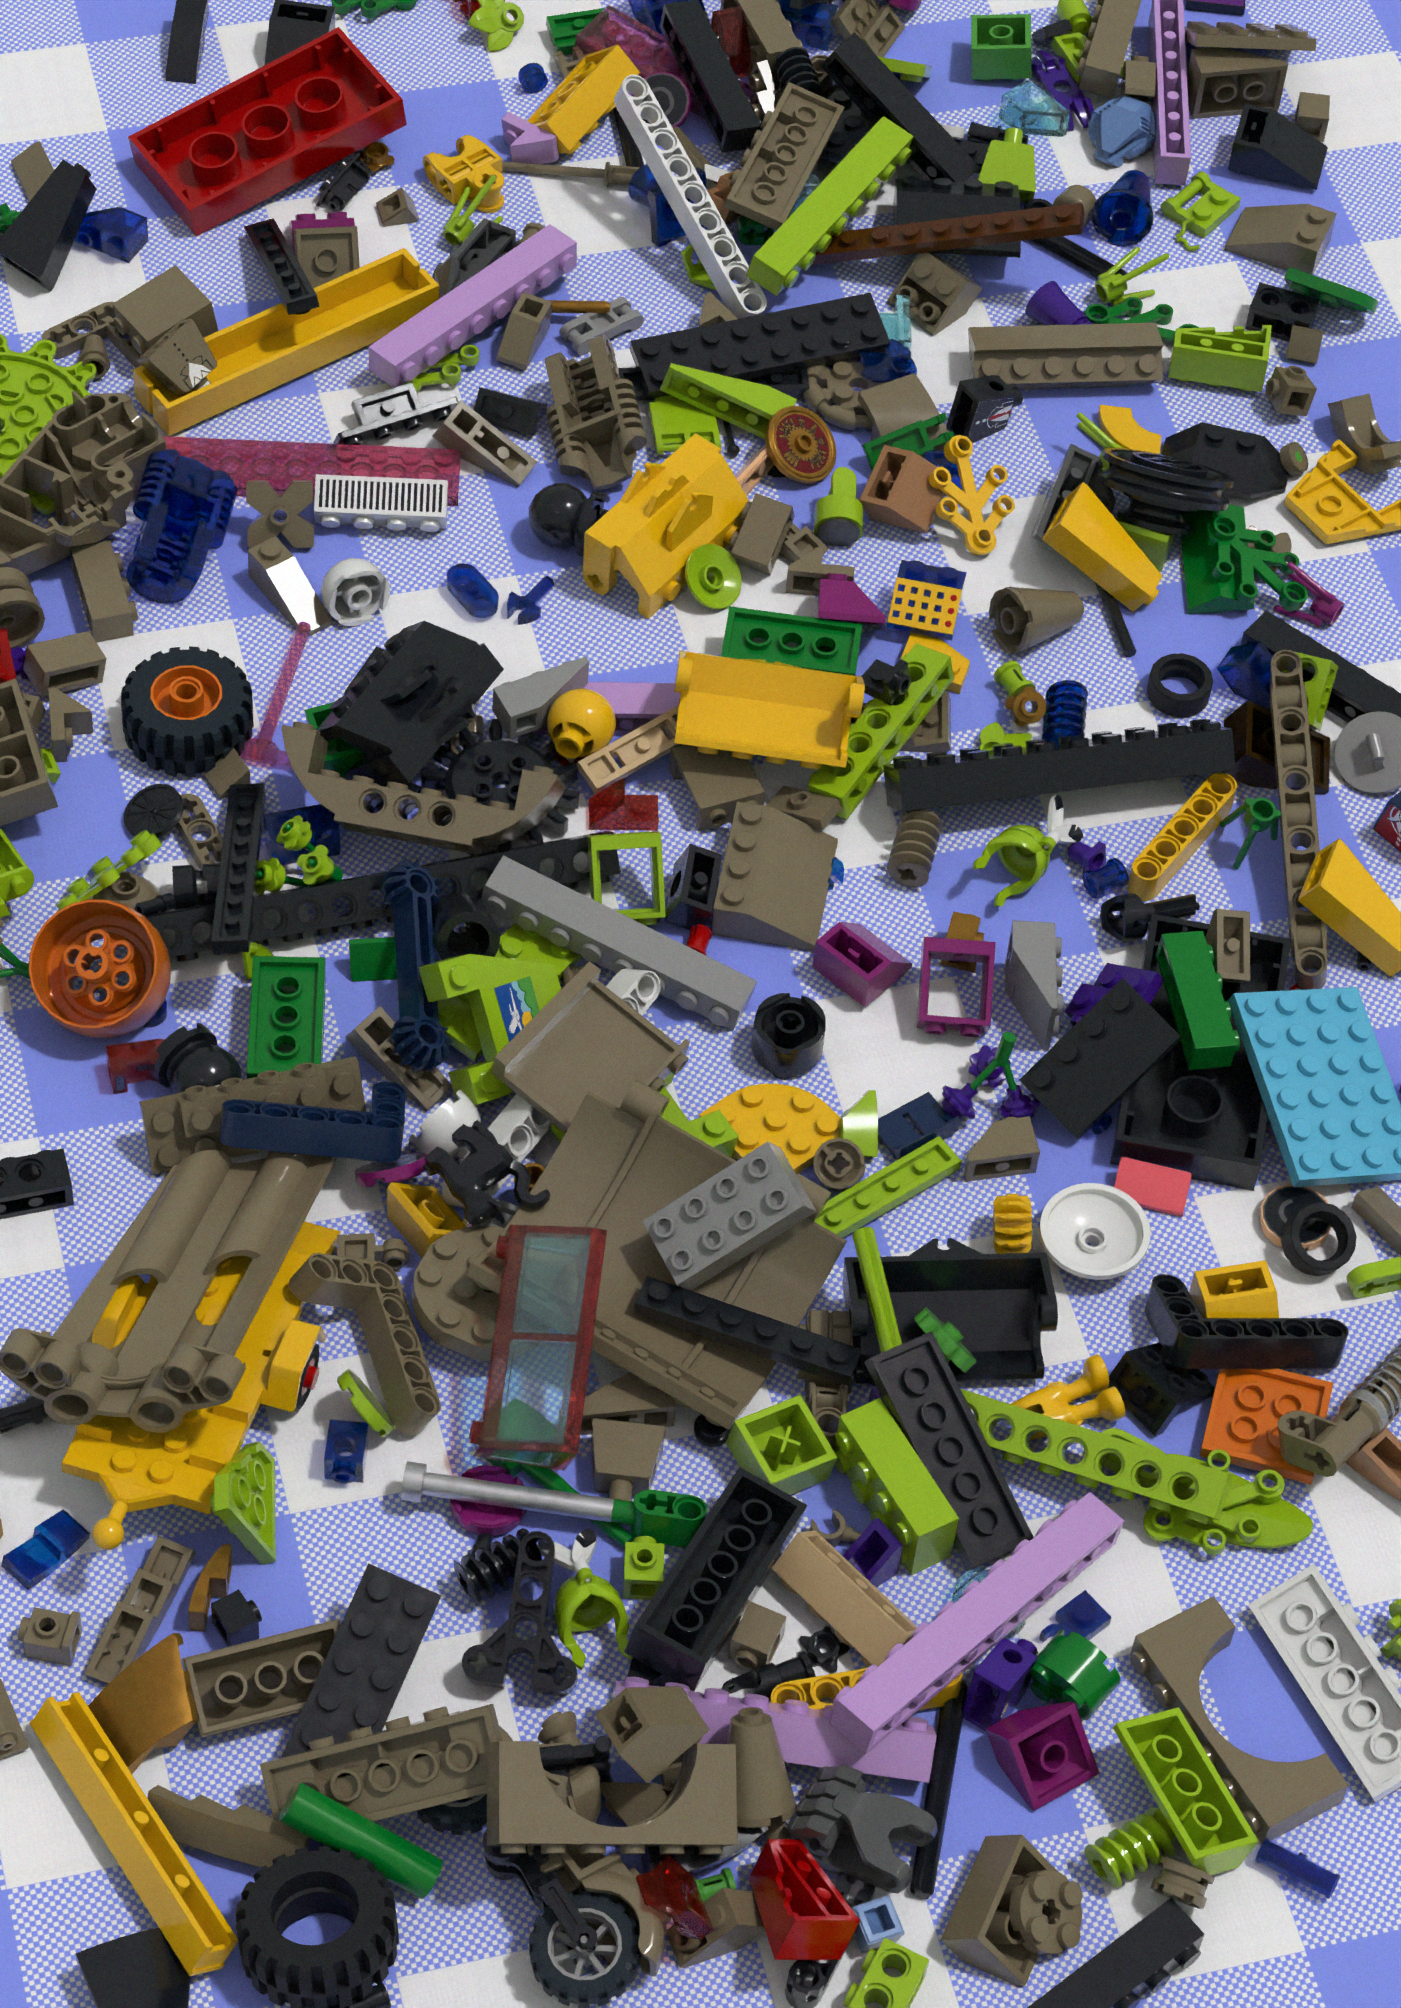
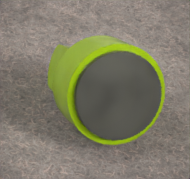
[814,467,864,546]

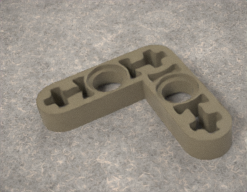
[42,302,144,368]

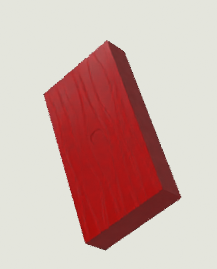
[128,27,407,236]

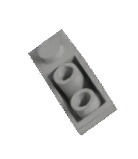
[492,657,589,739]

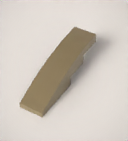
[84,1535,196,1684]
[147,1785,310,1868]

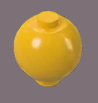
[547,688,616,759]

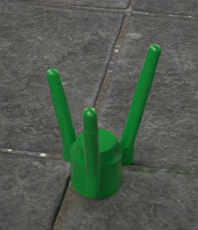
[1220,798,1281,869]

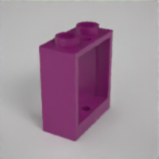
[916,937,996,1037]

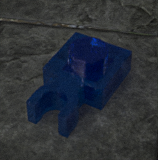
[1039,1590,1112,1642]

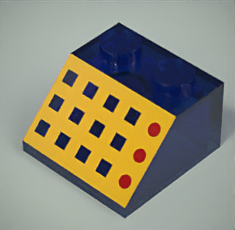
[886,560,967,641]

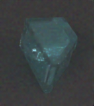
[999,80,1070,137]

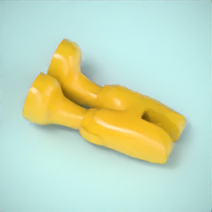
[1011,1354,1126,1440]

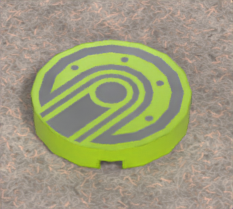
[337,1368,396,1437]

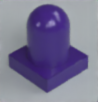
[1067,841,1106,880]

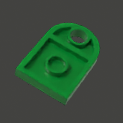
[1284,267,1379,314]

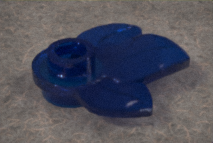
[860,339,917,383]

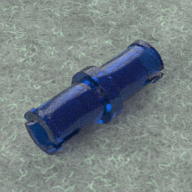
[1255,1838,1340,1899]

